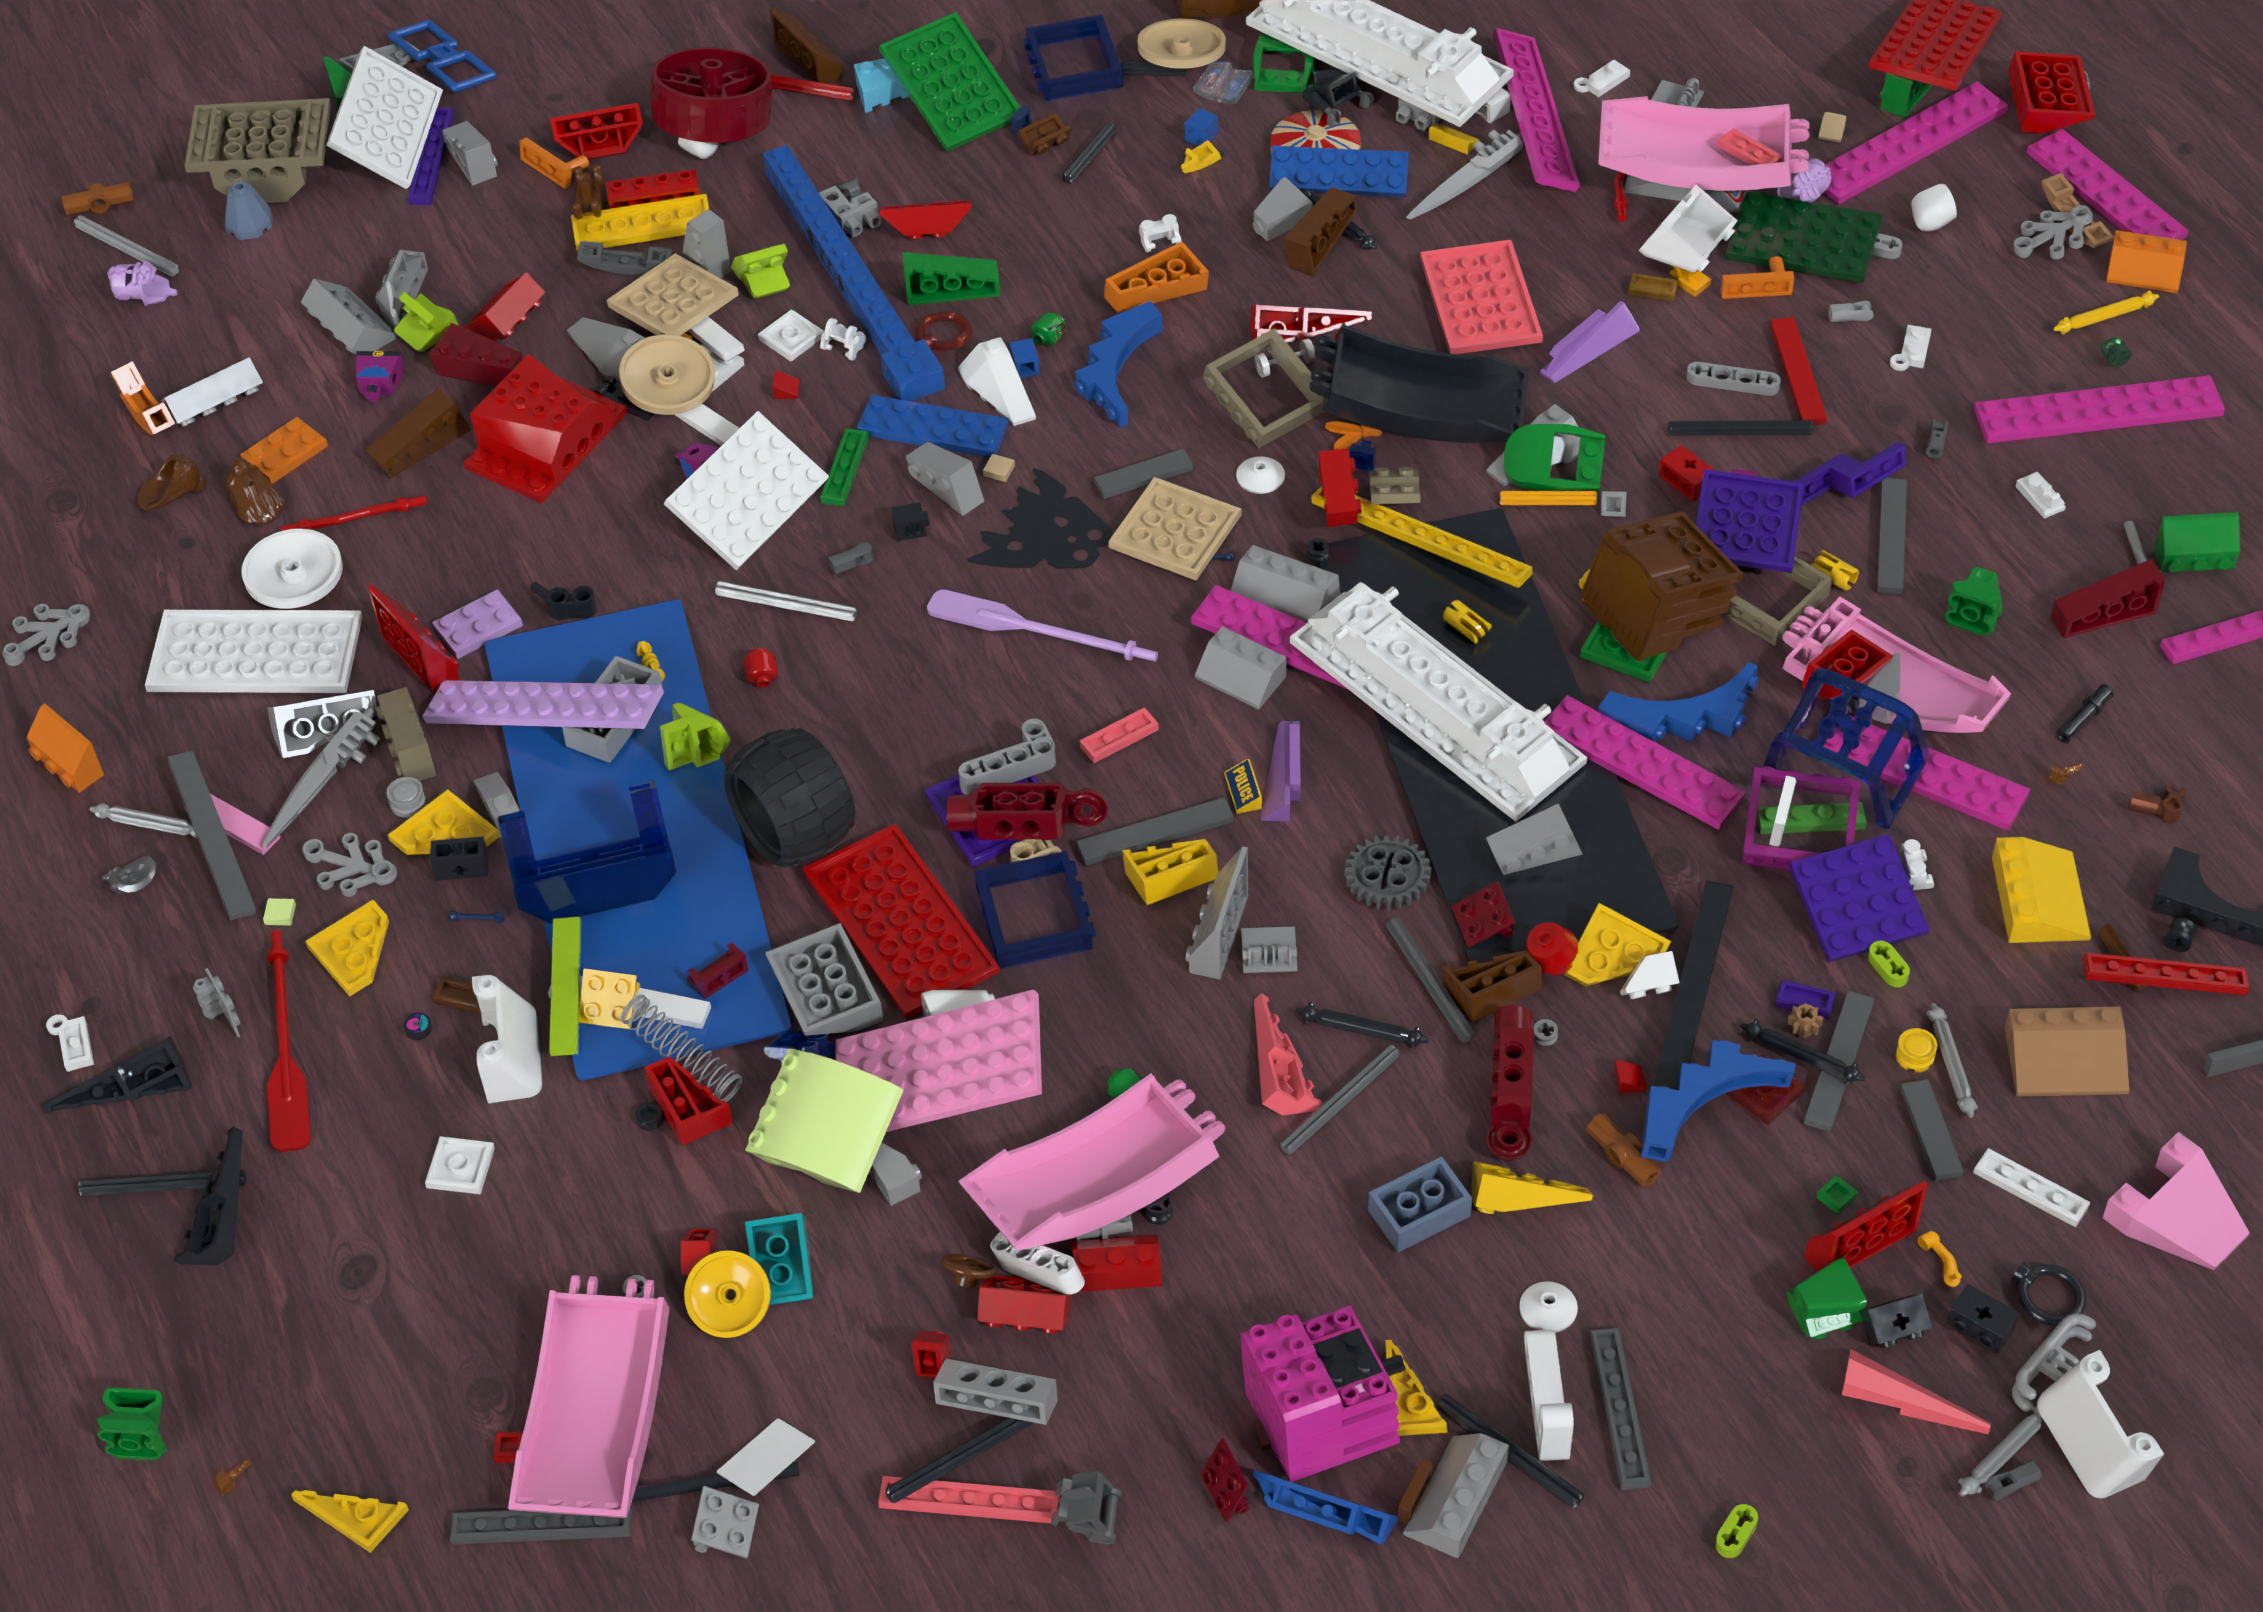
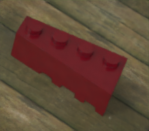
[429,323,524,386]
[2051,559,2166,638]

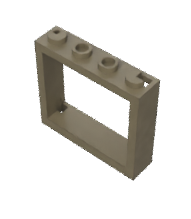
[1203,328,1325,448]
[1723,556,1832,646]

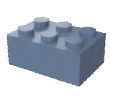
[1368,1156,1472,1252]

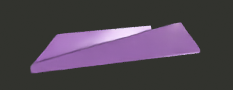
[1540,301,1639,383]
[1260,721,1300,821]

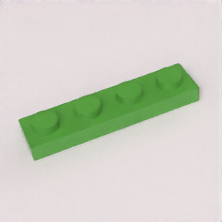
[1756,802,1866,834]

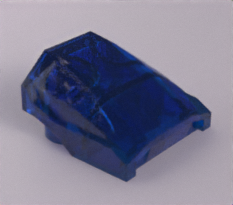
[764,1031,836,1063]

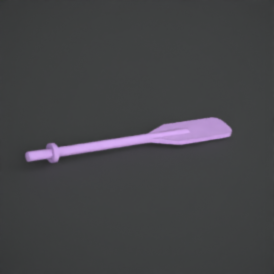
[927,590,1158,662]

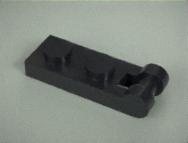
[593,375,655,421]

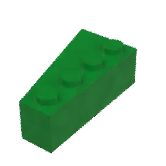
[1880,73,1933,118]
[902,252,1000,305]

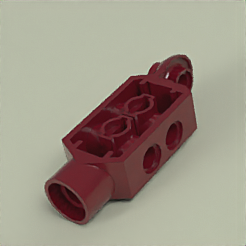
[947,783,1108,841]
[1486,1005,1534,1162]

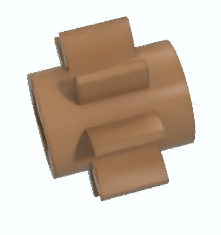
[1787,1003,1823,1038]

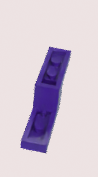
[1794,442,1906,506]

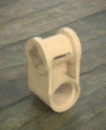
[1010,839,1062,876]

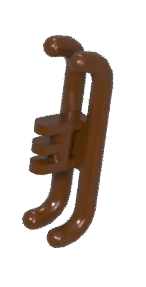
[572,164,603,220]

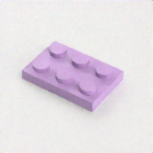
[432,589,523,659]

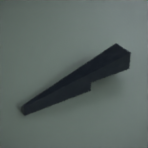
[42,1036,192,1113]
[174,1126,243,1265]

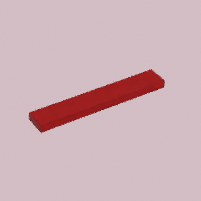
[1770,317,1827,425]
[2082,952,2250,996]

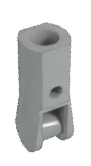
[1828,301,1874,322]

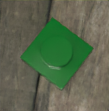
[1816,1175,1858,1215]

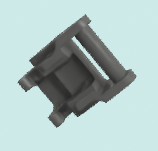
[1051,1471,1122,1545]

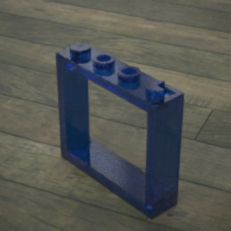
[1023,15,1123,101]
[974,851,1096,969]

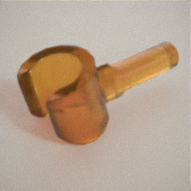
[2048,763,2082,785]
[216,1459,251,1495]

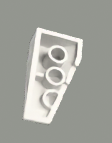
[958,337,1036,426]

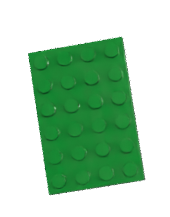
[879,12,1020,152]

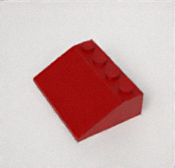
[2007,51,2095,133]
[368,584,460,695]
[1804,1180,1929,1272]

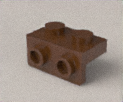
[1017,112,1072,156]

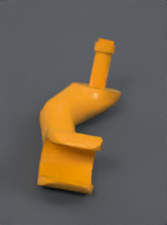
[1917,1231,1962,1287]

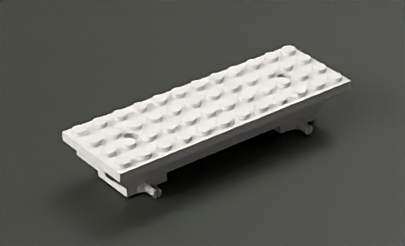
[1246,0,1513,127]
[1290,582,1587,822]

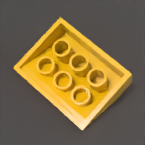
[1992,837,2091,943]

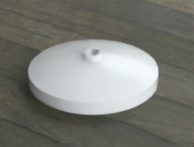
[242,529,343,609]

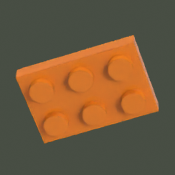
[240,417,328,485]

